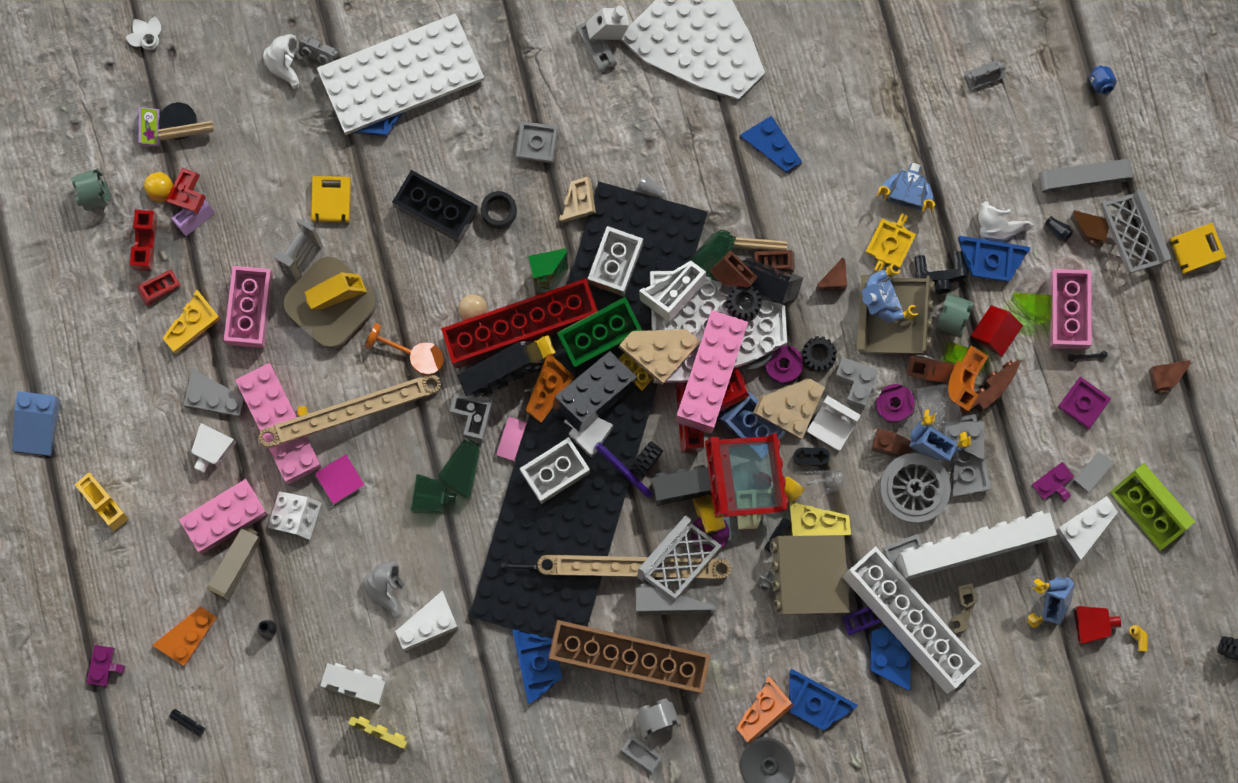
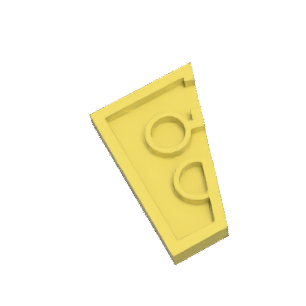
[789,501,851,536]
[348,716,408,750]

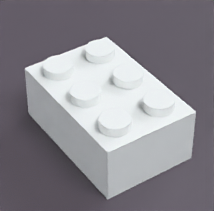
[588,226,643,296]
[520,437,590,504]

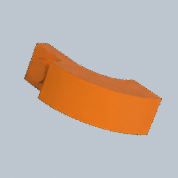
[948,346,989,411]

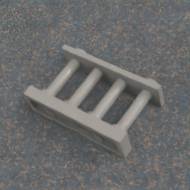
[273,218,323,282]

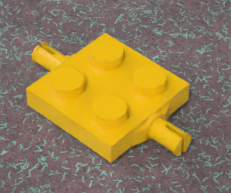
[865,213,916,272]

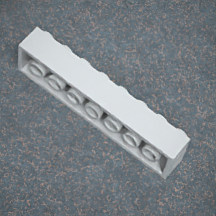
[895,511,1057,580]
[842,546,981,694]

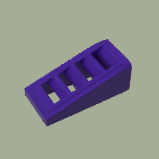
[842,606,883,636]

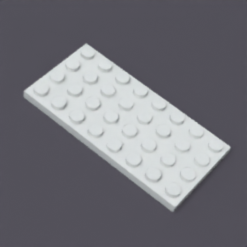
[317,13,485,135]

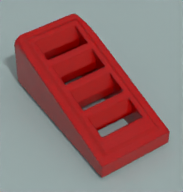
[137,270,181,306]

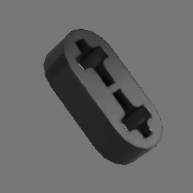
[793,447,830,466]

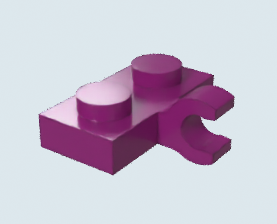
[1031,462,1074,502]
[87,645,125,687]

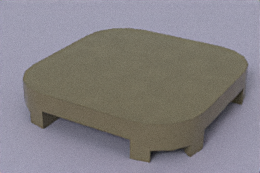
[284,257,377,349]

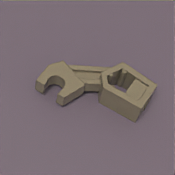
[950,583,977,634]

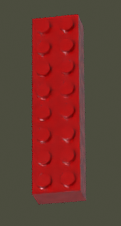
[441,278,598,369]

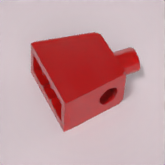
[1074,606,1121,645]

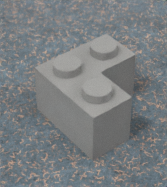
[834,357,879,410]
[450,393,493,443]

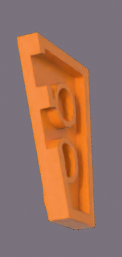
[526,354,575,423]
[152,606,218,666]
[736,676,794,743]

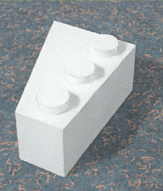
[639,261,706,322]
[1056,496,1118,563]
[395,591,458,651]
[320,663,387,705]

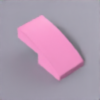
[496,416,527,461]

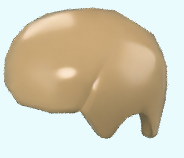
[458,294,488,320]

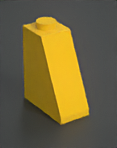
[305,272,367,310]

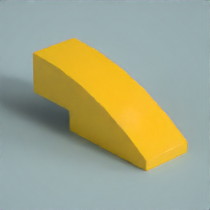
[74,472,129,531]

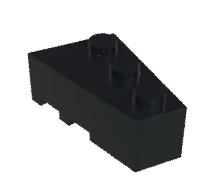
[742,258,804,304]

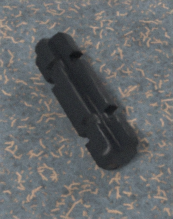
[764,518,791,553]
[169,709,205,737]

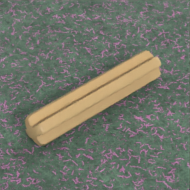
[158,121,214,140]
[731,237,787,251]

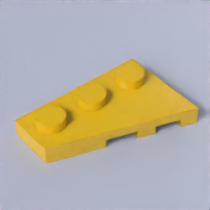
[163,290,220,354]

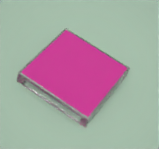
[314,453,366,506]

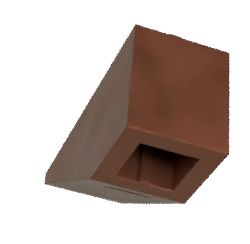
[906,355,955,383]

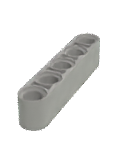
[1039,159,1133,193]

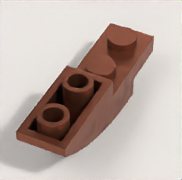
[957,360,1020,417]

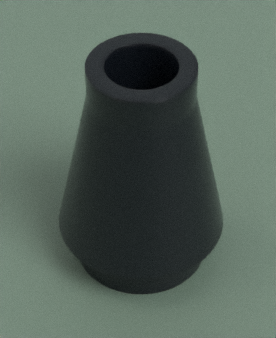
[1044,216,1074,243]
[257,619,277,639]

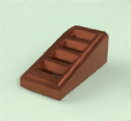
[754,250,794,271]

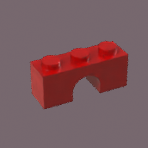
[129,209,158,271]

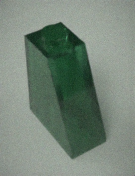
[687,230,736,282]
[437,439,481,501]

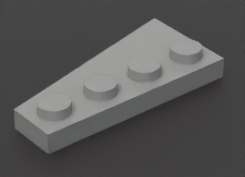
[953,414,991,497]

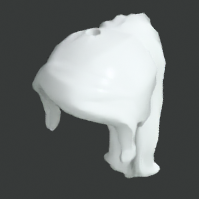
[263,34,303,89]
[978,201,1033,242]

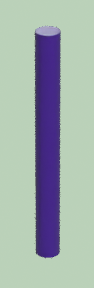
[594,442,653,498]

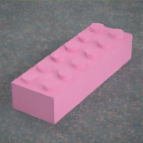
[675,310,748,434]
[235,363,322,485]

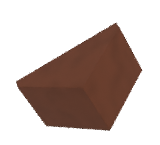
[816,257,847,291]

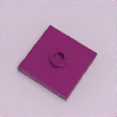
[1057,376,1111,430]

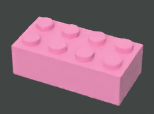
[224,266,274,348]
[1050,269,1092,350]
[179,479,268,555]

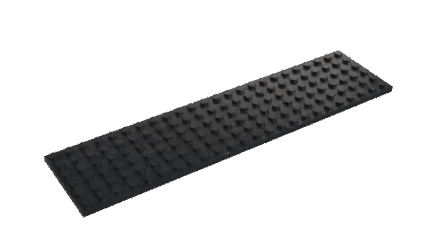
[469,181,708,639]

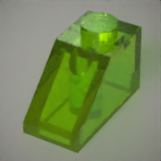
[1011,292,1052,324]

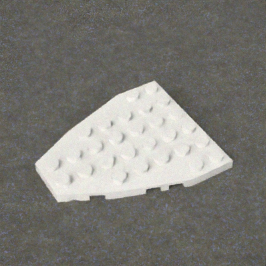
[621,0,765,101]
[650,271,787,383]

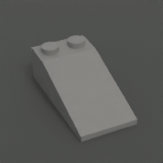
[636,584,715,615]

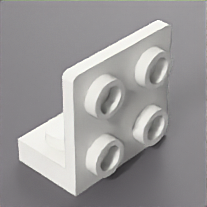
[807,395,861,451]
[268,491,322,540]

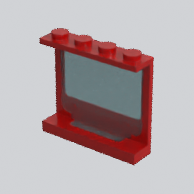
[705,433,788,518]

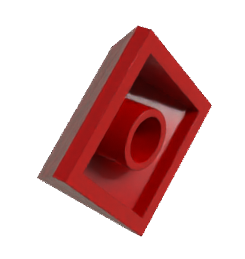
[970,305,1023,357]

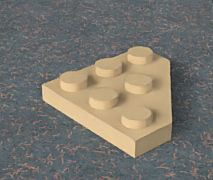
[619,329,701,385]
[753,379,825,439]

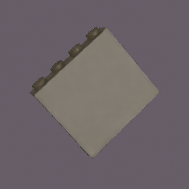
[857,275,935,355]
[770,535,850,616]

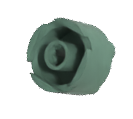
[71,168,111,211]
[936,294,974,338]

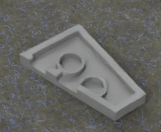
[184,368,245,417]

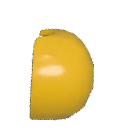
[144,172,173,203]
[785,476,805,501]

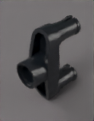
[914,251,968,294]

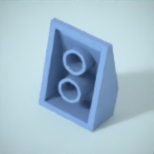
[12,391,60,456]
[717,392,786,459]

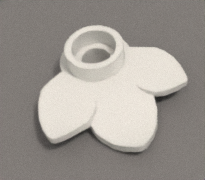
[126,16,162,51]

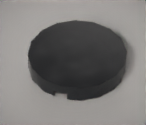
[159,102,197,140]

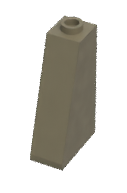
[206,528,261,601]

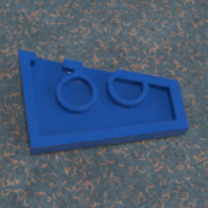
[740,116,802,173]

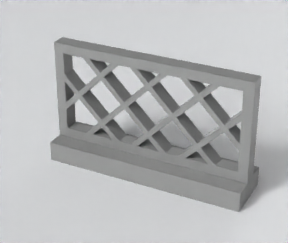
[1100,190,1171,274]
[637,516,722,601]

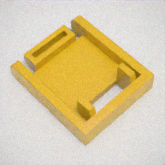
[311,176,351,223]
[1169,222,1226,274]

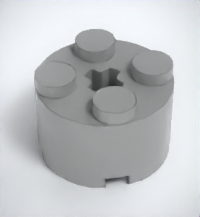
[636,698,681,739]

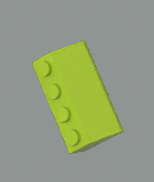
[1110,463,1195,551]

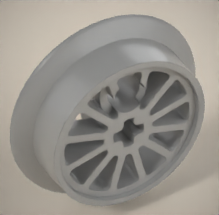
[880,453,951,522]

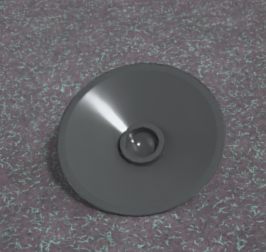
[740,737,795,783]

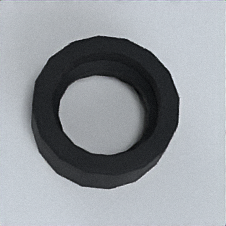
[481,191,517,229]

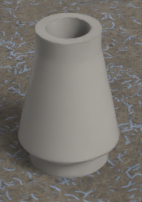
[636,176,666,199]

